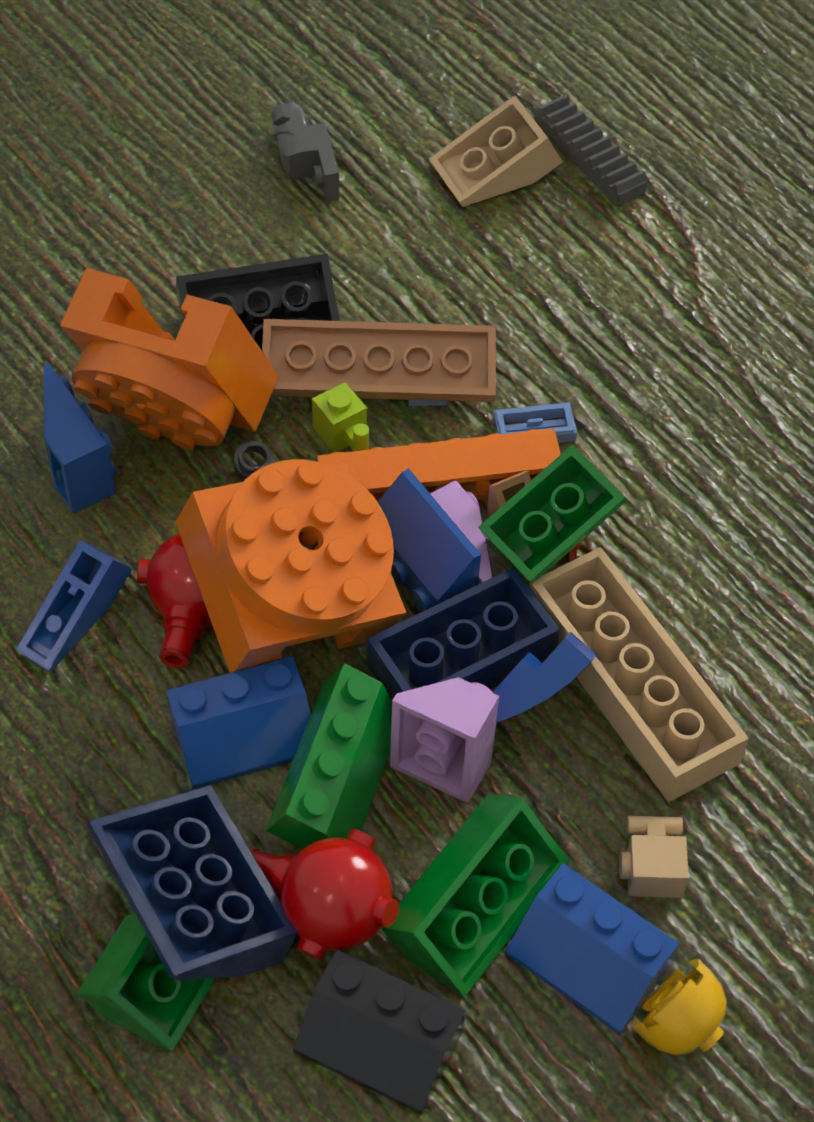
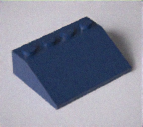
[87,785,298,981]

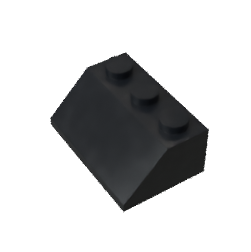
[293,949,466,1115]

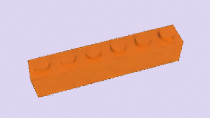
[317,428,561,502]

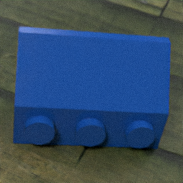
[378,469,481,612]
[166,656,311,790]
[505,864,679,1035]

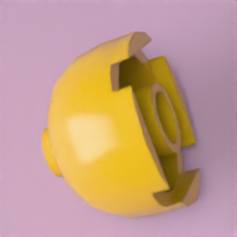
[632,959,726,1055]

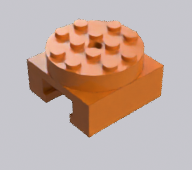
[60,268,279,450]
[175,459,406,673]

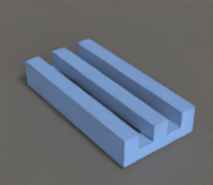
[493,402,577,443]

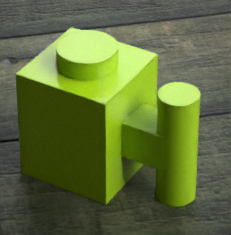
[312,382,369,453]

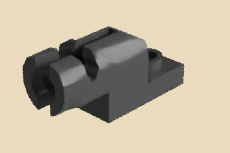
[271,103,339,201]

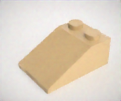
[429,95,563,207]

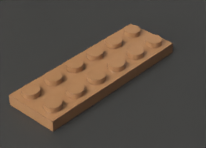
[262,319,496,402]

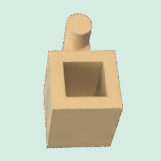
[619,816,689,898]

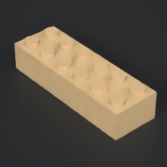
[529,547,749,803]

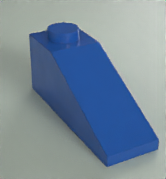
[16,540,133,671]

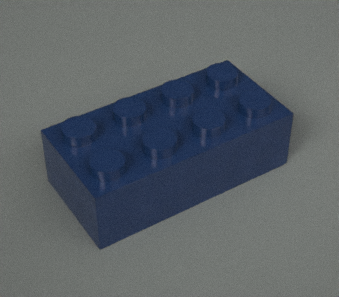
[367,567,560,700]

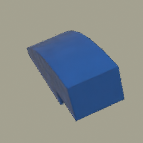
[493,632,597,722]

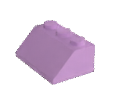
[390,677,499,803]

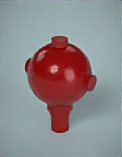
[137,533,213,668]
[250,829,399,961]

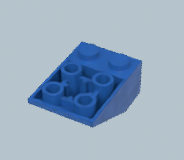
[44,364,117,514]

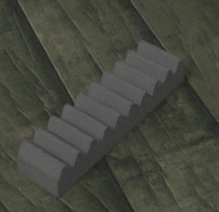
[534,94,647,207]

